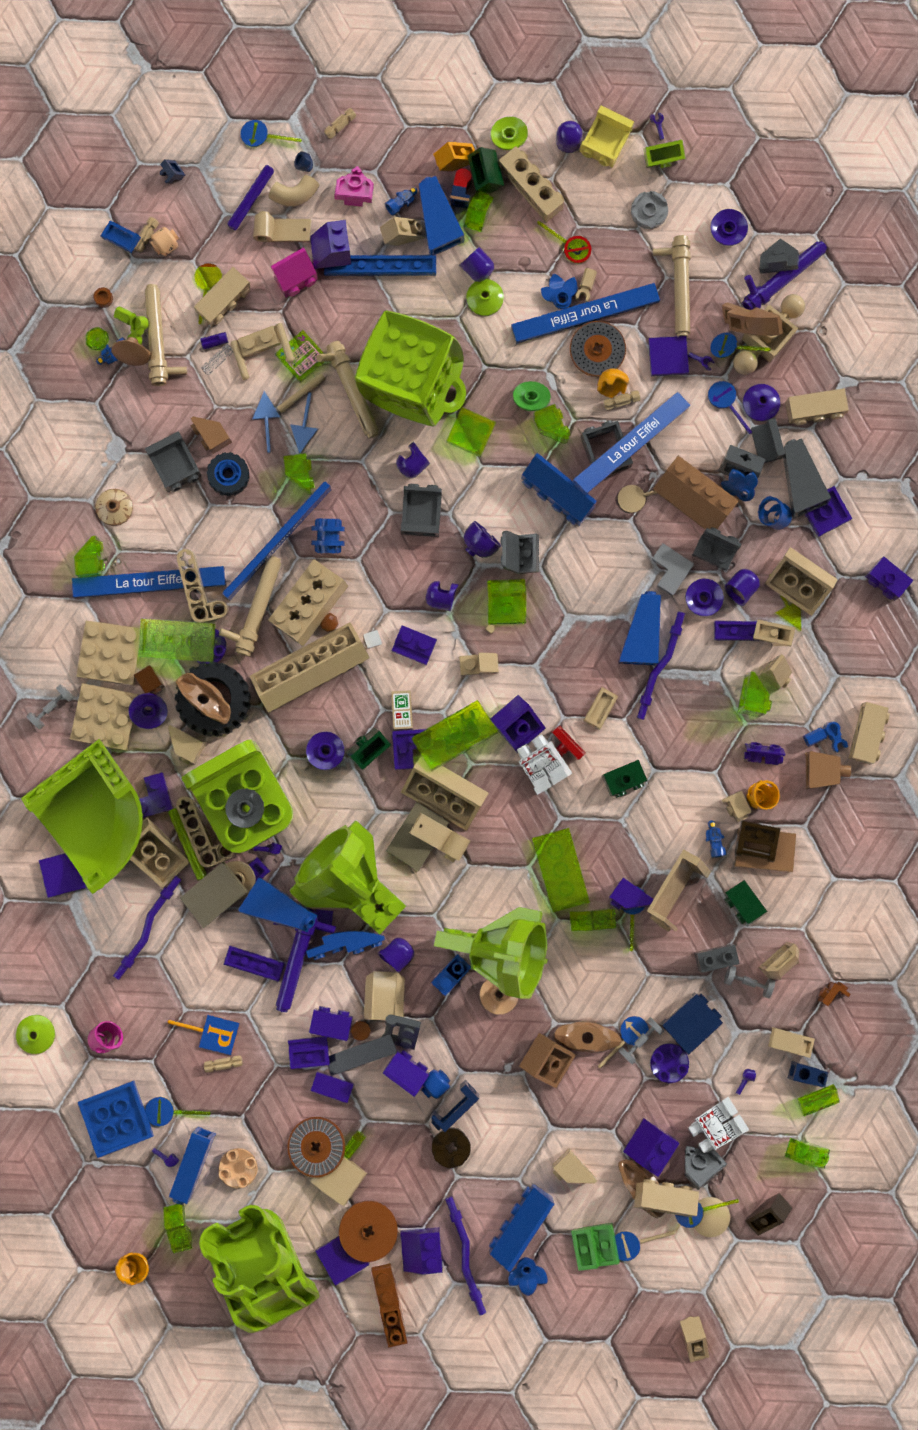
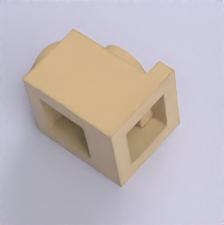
[722,791,752,822]

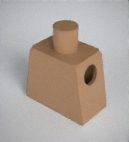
[806,751,851,789]

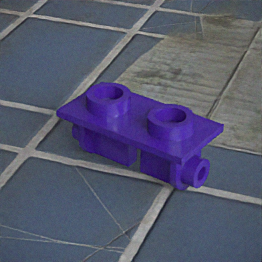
[744,742,786,765]

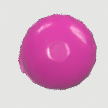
[88,1021,123,1054]

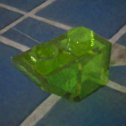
[464,192,494,232]
[533,404,571,444]
[283,453,315,495]
[74,536,105,578]
[785,1138,830,1169]

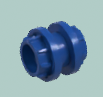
[311,518,345,553]

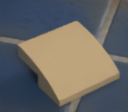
[310,1157,367,1206]

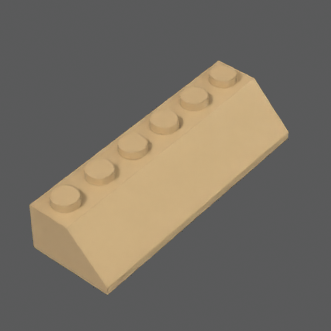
[250,622,370,713]

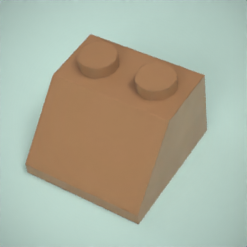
[519,1033,576,1088]

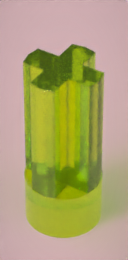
[344,1130,366,1159]

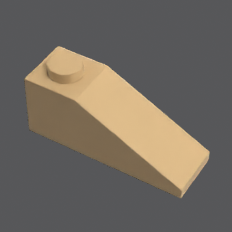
[759,654,792,690]

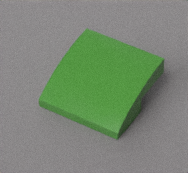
[571,1223,620,1271]

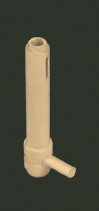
[653,235,691,338]
[145,284,187,386]
[316,341,379,439]
[219,556,281,657]

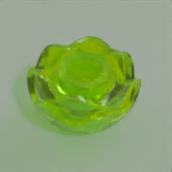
[86,327,109,351]

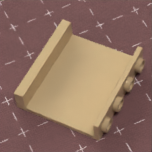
[647,849,711,932]

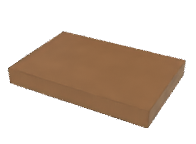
[734,828,796,872]

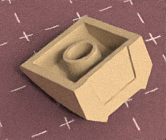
[758,942,799,980]
[364,971,405,1020]

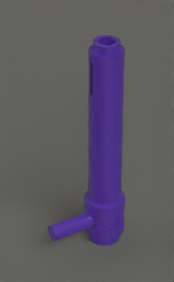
[742,241,827,310]
[276,908,336,1012]

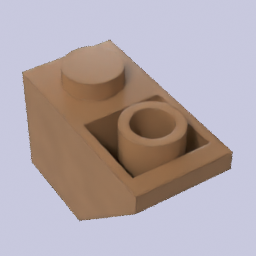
[190,416,232,454]

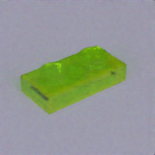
[797,1084,840,1117]

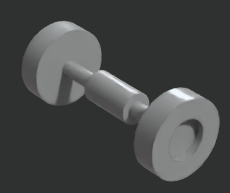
[26,684,74,729]
[724,966,775,999]
[618,1017,664,1065]

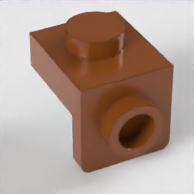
[818,981,851,1006]

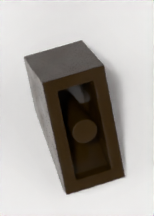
[745,1193,792,1236]

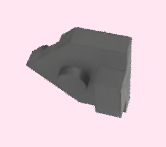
[759,238,799,274]
[684,1146,727,1190]

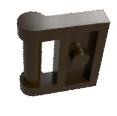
[735,821,781,863]

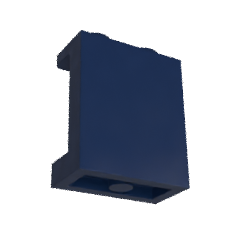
[660,992,723,1055]
[431,1080,479,1132]

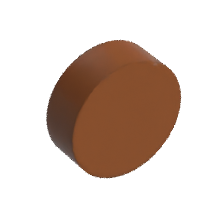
[93,287,113,308]
[351,1021,371,1041]

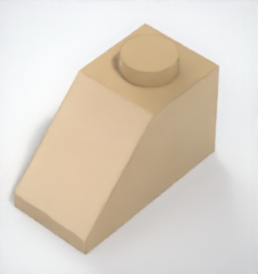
[168,725,206,765]
[552,1149,597,1184]
[680,1316,709,1363]

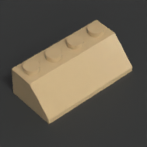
[401,754,489,831]

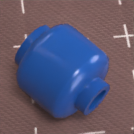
[421,1069,451,1099]

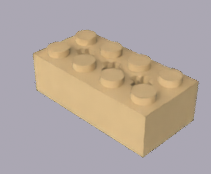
[268,559,348,646]

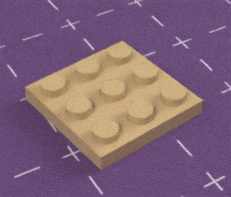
[76,620,143,686]
[70,683,139,751]

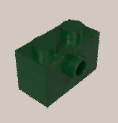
[467,147,504,193]
[345,728,391,770]
[602,760,648,798]
[724,880,768,927]

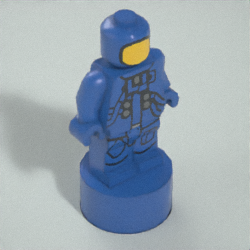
[384,187,418,216]
[96,337,125,365]
[706,820,727,858]

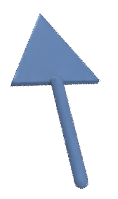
[252,391,280,453]
[290,392,318,454]

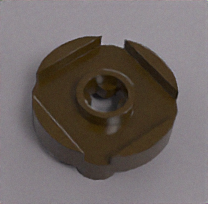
[432,1127,471,1168]

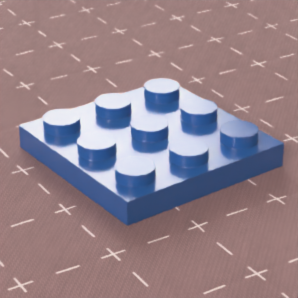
[78,1080,154,1158]

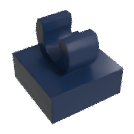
[159,159,185,184]

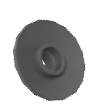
[225,788,264,828]

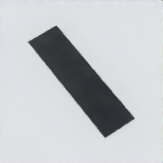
[328,1034,397,1075]

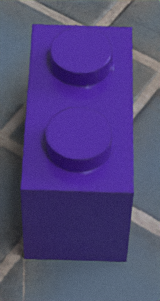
[309,1006,353,1041]

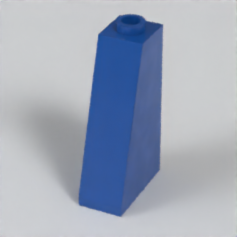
[419,176,464,255]
[618,591,661,666]
[238,877,318,932]
[169,1127,216,1205]

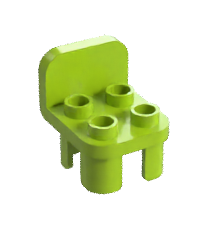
[181,739,293,853]
[199,1205,320,1333]

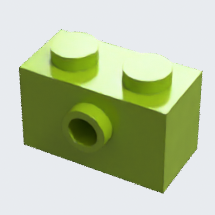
[643,140,686,168]

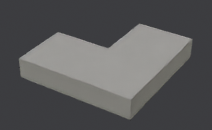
[652,543,694,596]

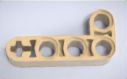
[177,549,228,623]
[176,797,236,867]

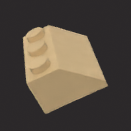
[764,547,838,616]

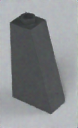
[783,438,831,518]

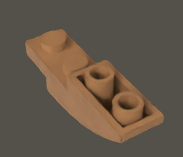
[722,302,783,335]

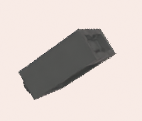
[581,420,633,475]

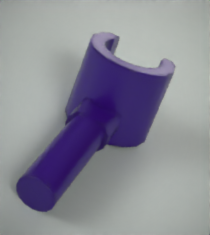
[650,113,664,140]
[688,352,715,371]
[254,842,282,854]
[736,1069,756,1095]
[152,1148,179,1167]

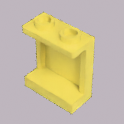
[579,106,634,168]

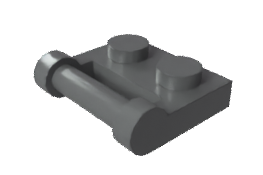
[382,1014,421,1050]

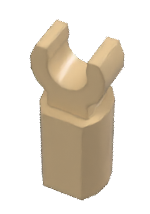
[575,268,597,303]

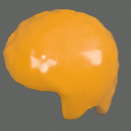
[597,368,629,398]
[115,1252,149,1286]

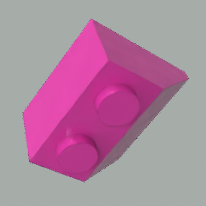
[271,247,318,298]

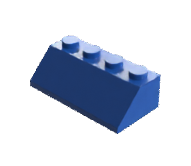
[521,453,597,526]
[489,1184,555,1272]

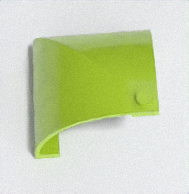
[21,739,143,894]

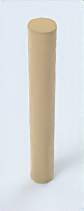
[277,373,325,413]

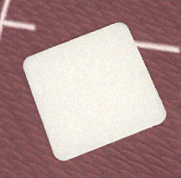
[363,630,382,648]

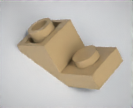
[768,1027,815,1058]

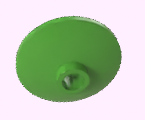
[513,381,551,411]

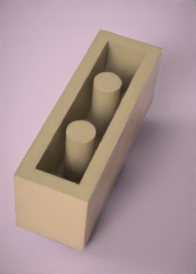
[194,267,250,327]
[785,388,849,425]
[848,702,890,765]
[634,1179,699,1217]

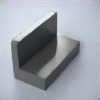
[751,418,785,463]

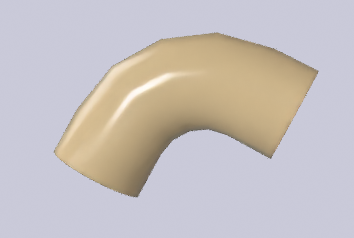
[268,175,320,207]

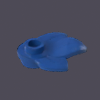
[541,274,578,309]
[721,468,758,501]
[508,1257,548,1296]

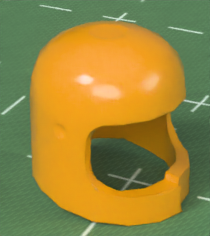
[746,780,780,810]

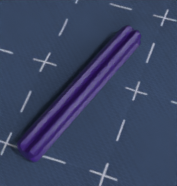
[227,165,274,231]

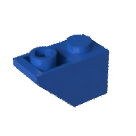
[431,954,471,996]

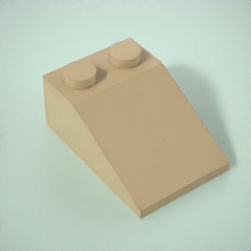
[130,817,189,888]

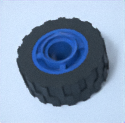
[207,452,250,496]

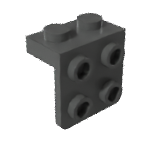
[500,531,539,574]

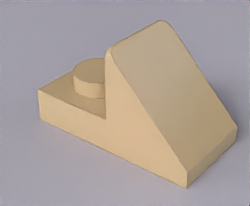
[753,620,796,647]
[459,653,499,676]

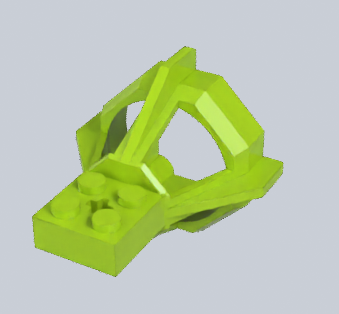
[289,821,406,935]
[434,907,548,999]

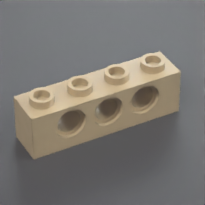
[499,146,564,223]

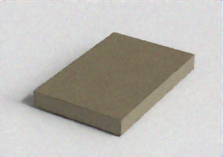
[386,802,449,871]
[180,862,248,928]

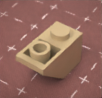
[380,217,425,246]

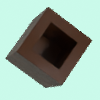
[134,665,165,695]

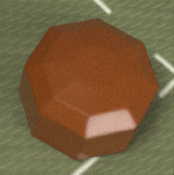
[320,613,339,633]

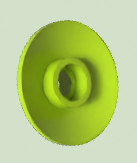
[491,116,528,150]
[466,279,504,316]
[16,1015,55,1054]

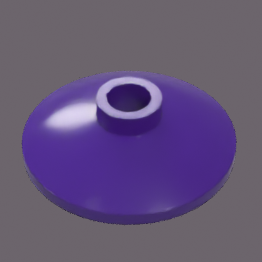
[710,209,748,246]
[743,384,780,421]
[685,578,724,616]
[129,693,168,729]
[306,732,345,770]

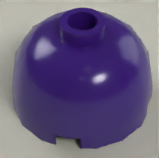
[464,521,501,558]

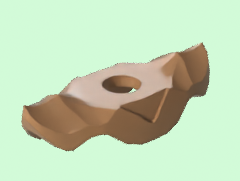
[175,673,231,724]
[554,1021,621,1053]
[618,1160,664,1219]

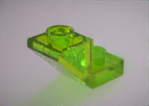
[570,908,616,931]
[163,1204,192,1254]

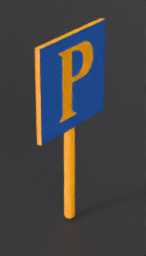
[168,1015,240,1055]

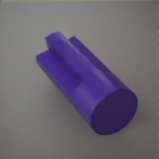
[200,332,229,350]

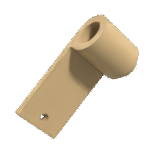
[253,211,312,242]
[409,813,471,862]

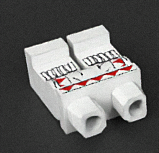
[517,735,572,795]
[688,1097,749,1153]

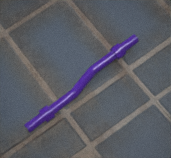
[637,611,685,720]
[113,875,182,980]
[445,1196,486,1315]

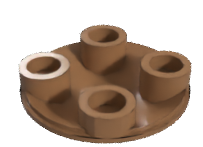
[112,337,151,366]

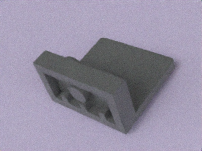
[692,527,742,571]

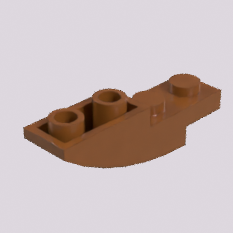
[371,1263,408,1348]

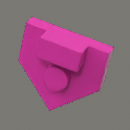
[334,166,374,207]

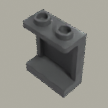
[145,431,202,492]
[401,484,442,537]

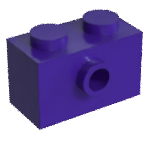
[865,556,913,601]

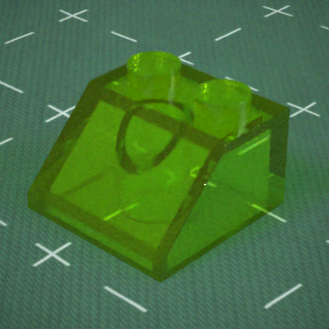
[487,579,526,625]
[737,671,772,717]

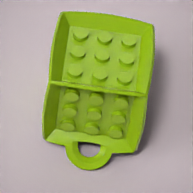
[355,310,466,427]

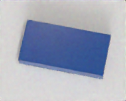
[100,221,141,253]

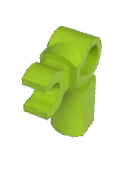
[114,306,148,345]

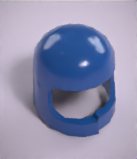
[758,496,792,530]

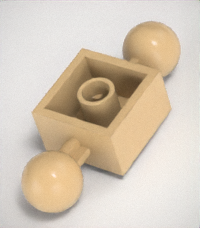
[733,294,805,375]

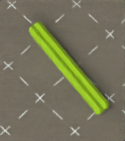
[168,808,207,880]

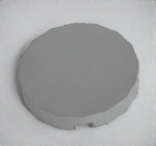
[631,191,668,229]

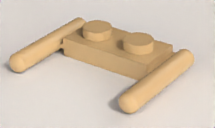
[230,323,294,380]

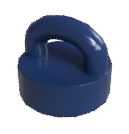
[294,151,313,172]

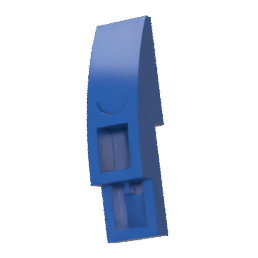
[306,931,385,960]

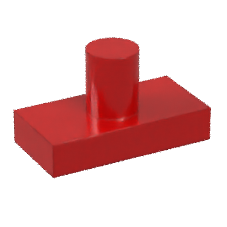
[552,726,586,760]

